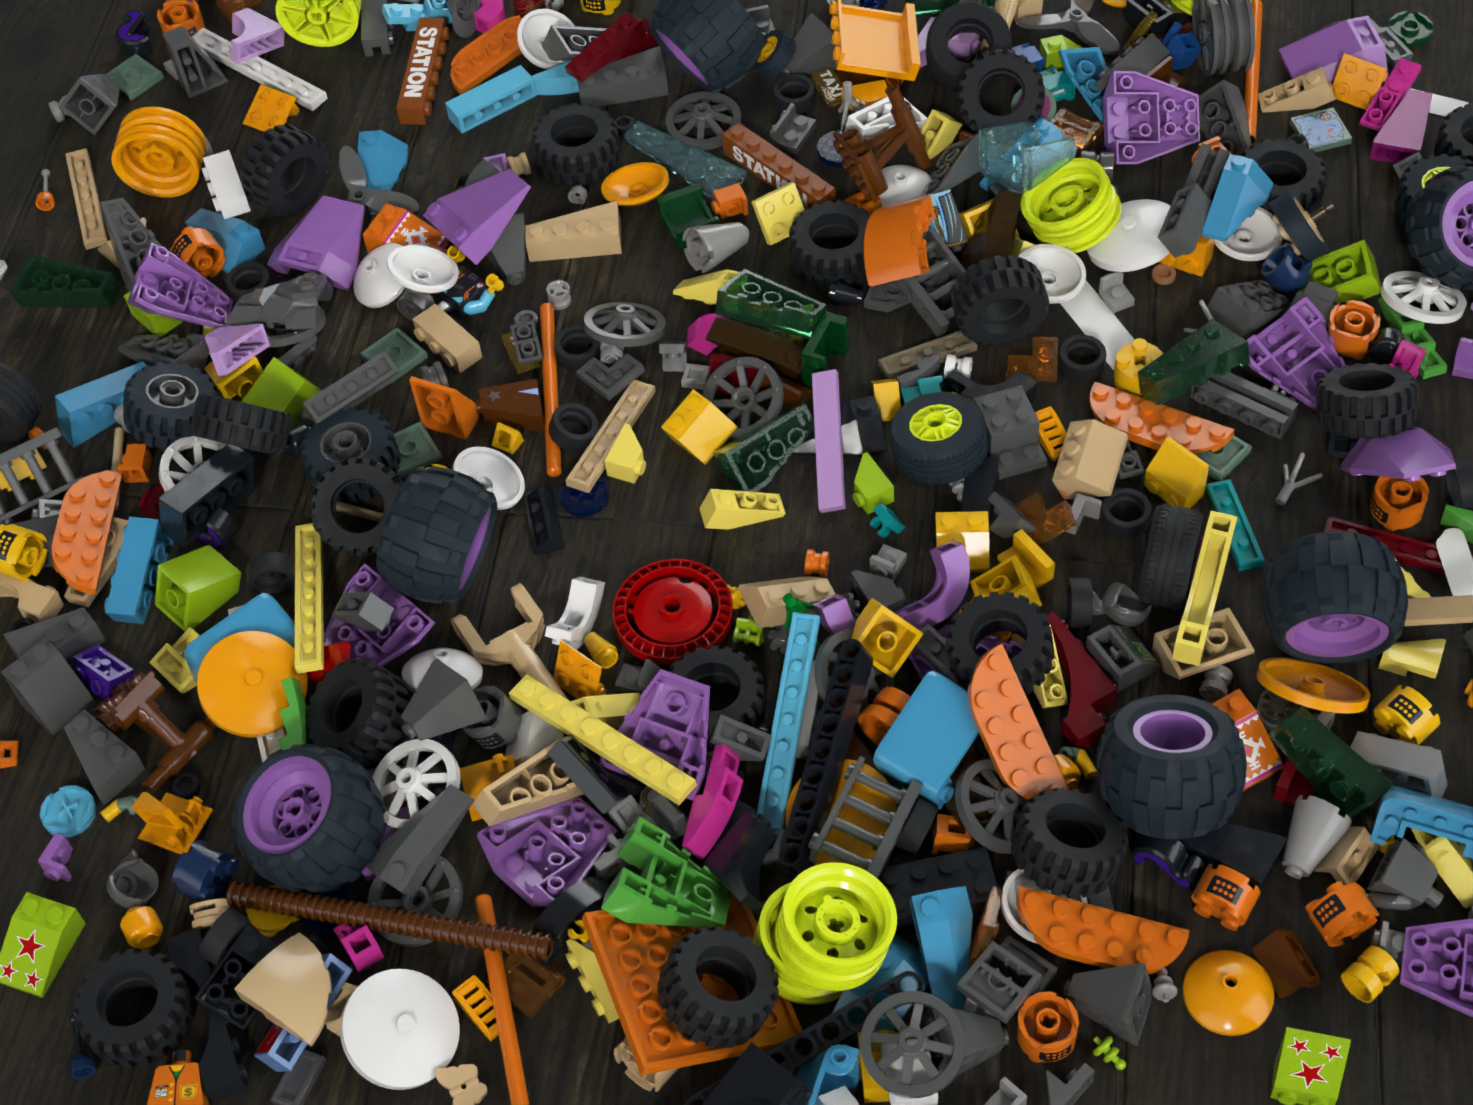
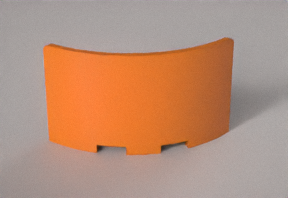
[864,195,936,286]

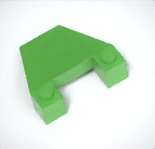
[601,816,732,928]

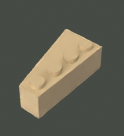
[525,201,622,262]
[472,736,585,826]

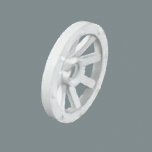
[1381,271,1467,324]
[159,436,227,491]
[373,739,461,830]

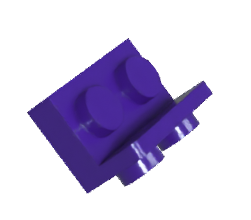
[72,644,134,701]

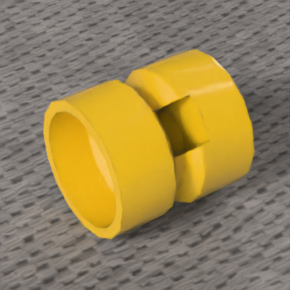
[1341,945,1400,1003]

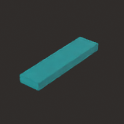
[1205,479,1265,571]

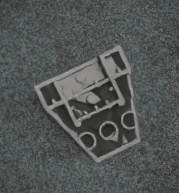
[226,272,334,330]

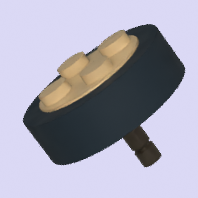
[1269,190,1335,261]

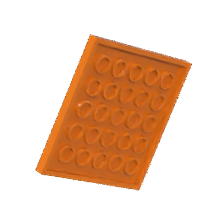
[582,893,806,1075]

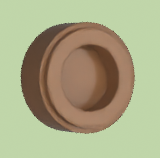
[1151,264,1176,285]

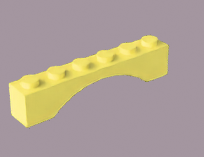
[1172,511,1237,666]

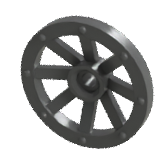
[665,91,742,150]
[584,302,666,347]
[260,306,326,347]
[703,357,784,440]
[814,629,894,723]
[955,759,1028,854]
[367,856,463,947]
[860,991,966,1098]

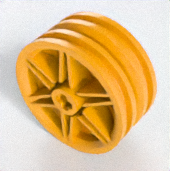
[111,107,206,197]

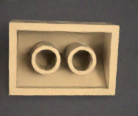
[1052,419,1128,500]
[738,576,835,628]
[1152,608,1255,679]

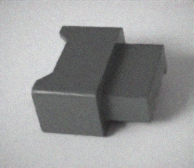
[1289,281,1339,330]
[647,794,688,851]

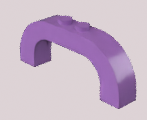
[813,540,970,635]

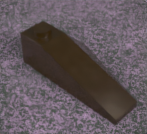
[960,190,1023,271]

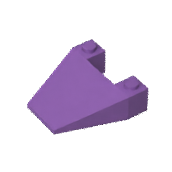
[423,169,531,265]

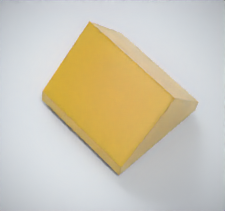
[491,422,524,455]

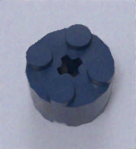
[172,840,239,902]

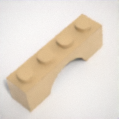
[0,574,64,623]

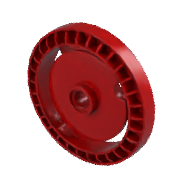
[613,559,733,666]

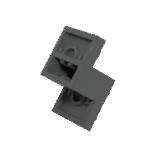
[974,385,1047,480]
[957,935,1057,1024]

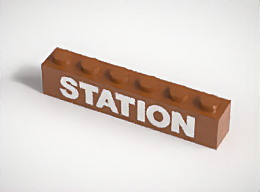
[396,18,450,125]
[722,122,836,210]

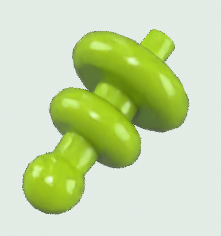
[1093,1036,1126,1070]

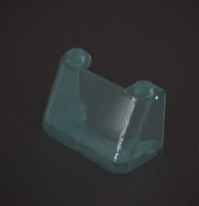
[979,121,1077,193]

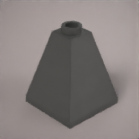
[783,13,836,77]
[59,73,120,135]
[486,213,527,285]
[401,658,487,741]
[1063,963,1153,1046]
[920,1007,1009,1075]

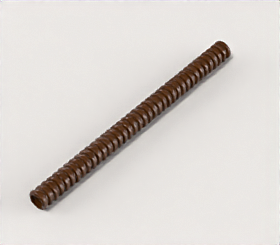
[227,881,553,960]

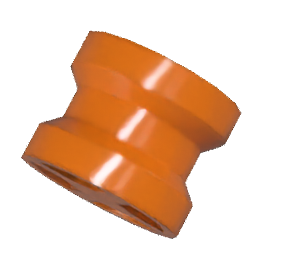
[804,549,830,578]

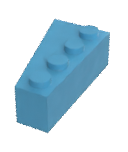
[55,361,147,448]
[104,517,174,624]

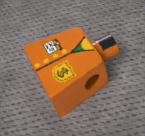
[147,1050,210,1105]

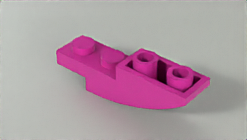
[1359,58,1422,131]
[682,744,743,859]

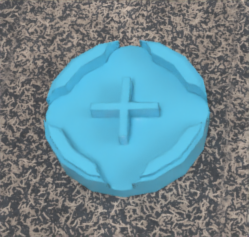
[40,785,97,837]

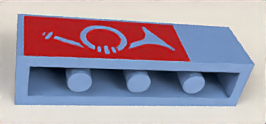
[254,953,353,1072]

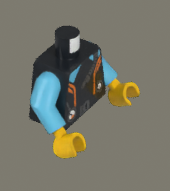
[437,246,504,319]

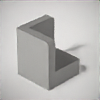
[984,1076,1027,1105]

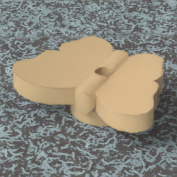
[435,1064,488,1105]

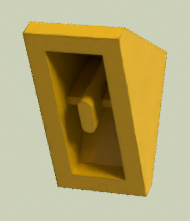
[871,378,901,422]

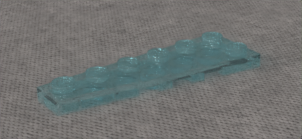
[625,121,748,200]

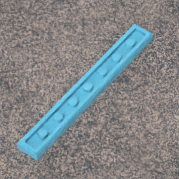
[756,612,821,831]

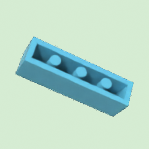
[445,65,537,133]

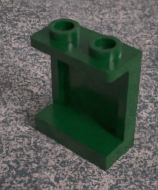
[656,182,720,250]
[802,311,849,389]

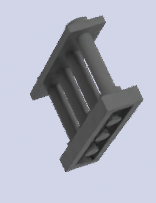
[895,227,967,338]
[296,351,399,428]
[0,427,84,525]
[808,756,923,879]

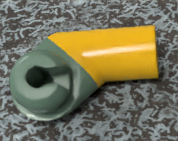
[1059,746,1097,779]
[100,795,138,823]

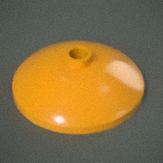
[601,162,669,206]
[1183,950,1274,1036]

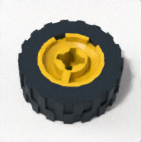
[752,29,796,80]

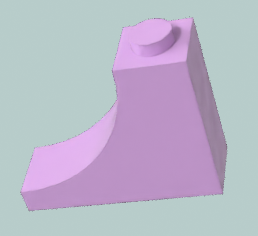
[231,8,285,63]
[918,17,981,69]
[205,323,270,376]

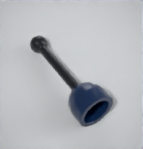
[69,1012,96,1079]

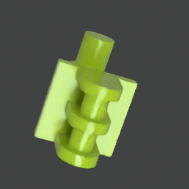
[733,613,774,647]

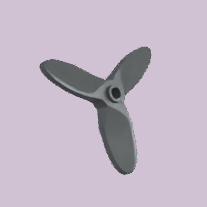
[1018,0,1120,56]
[339,145,420,215]

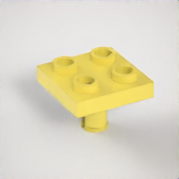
[751,182,804,245]

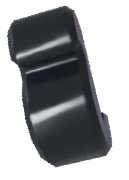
[115,10,154,58]
[195,507,237,549]
[1131,834,1205,889]

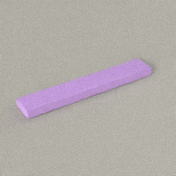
[812,369,846,513]

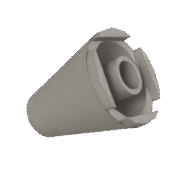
[682,222,749,273]
[1282,795,1352,879]

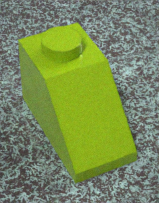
[1040,35,1082,71]
[853,452,894,514]

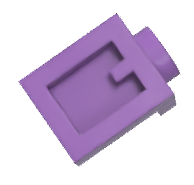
[38,833,73,882]

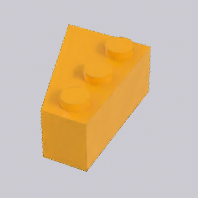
[1158,234,1215,277]

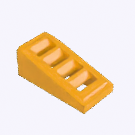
[1035,406,1067,462]
[132,792,184,830]
[452,975,498,1042]

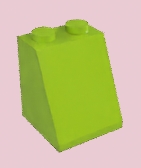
[241,357,322,426]
[154,545,241,632]

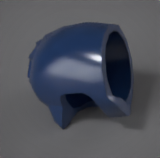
[1260,243,1313,294]

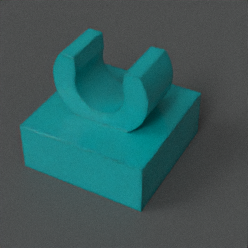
[870,503,905,538]

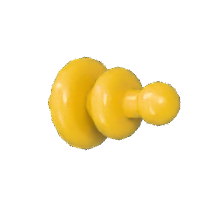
[727,584,746,609]

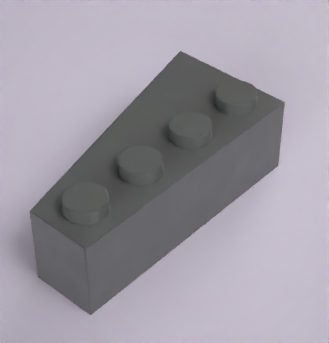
[577,46,669,107]

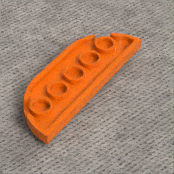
[450,15,523,95]
[1090,382,1234,456]
[52,470,122,595]
[968,644,1069,800]
[1016,886,1190,974]

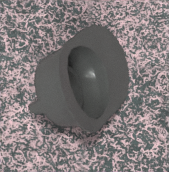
[447,0,481,38]

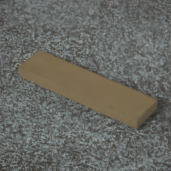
[878,331,977,379]

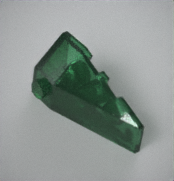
[713,403,815,492]

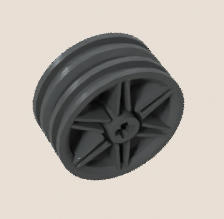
[1192,0,1255,76]

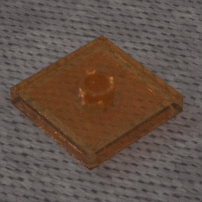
[968,886,1003,967]

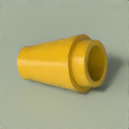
[583,632,618,669]

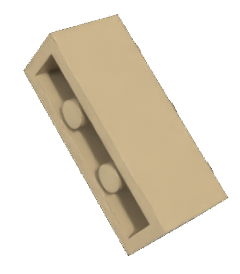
[413,304,483,373]

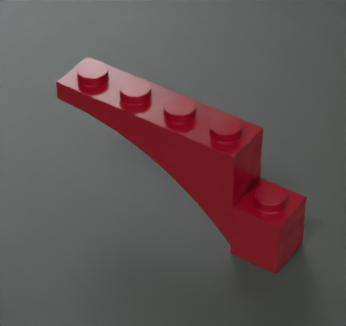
[565,12,661,82]
[1046,612,1118,750]

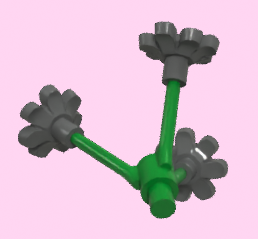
[767,593,860,666]

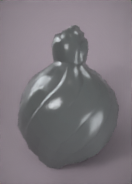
[1093,582,1152,627]
[107,849,159,908]

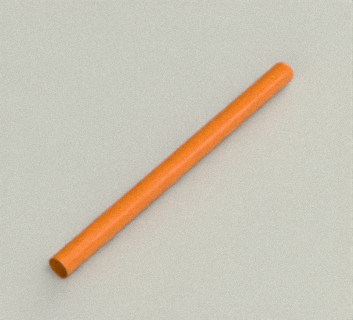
[1244,0,1263,145]
[540,303,562,477]
[475,894,530,1105]

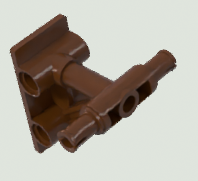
[832,84,932,204]
[92,670,218,794]

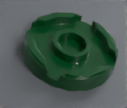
[1387,11,1433,47]

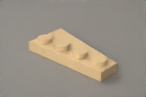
[64,517,128,608]

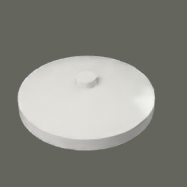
[1087,199,1170,272]
[340,969,460,1090]

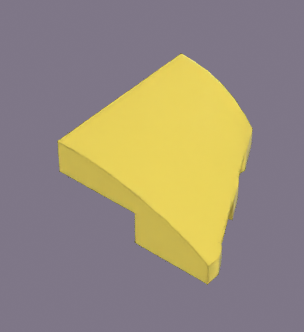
[1378,638,1446,679]

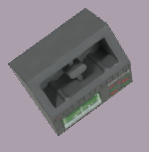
[1085,625,1162,693]

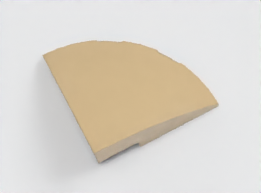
[234,932,332,1047]

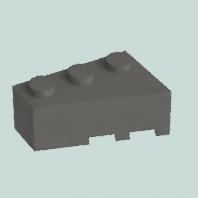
[162,26,229,98]
[3,607,106,664]
[64,710,145,806]

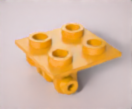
[1332,53,1388,110]
[242,85,299,132]
[553,640,607,699]
[459,753,516,822]
[138,792,214,855]

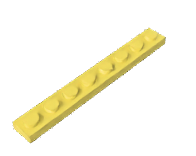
[294,523,324,674]
[509,674,697,805]

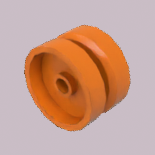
[858,687,911,747]

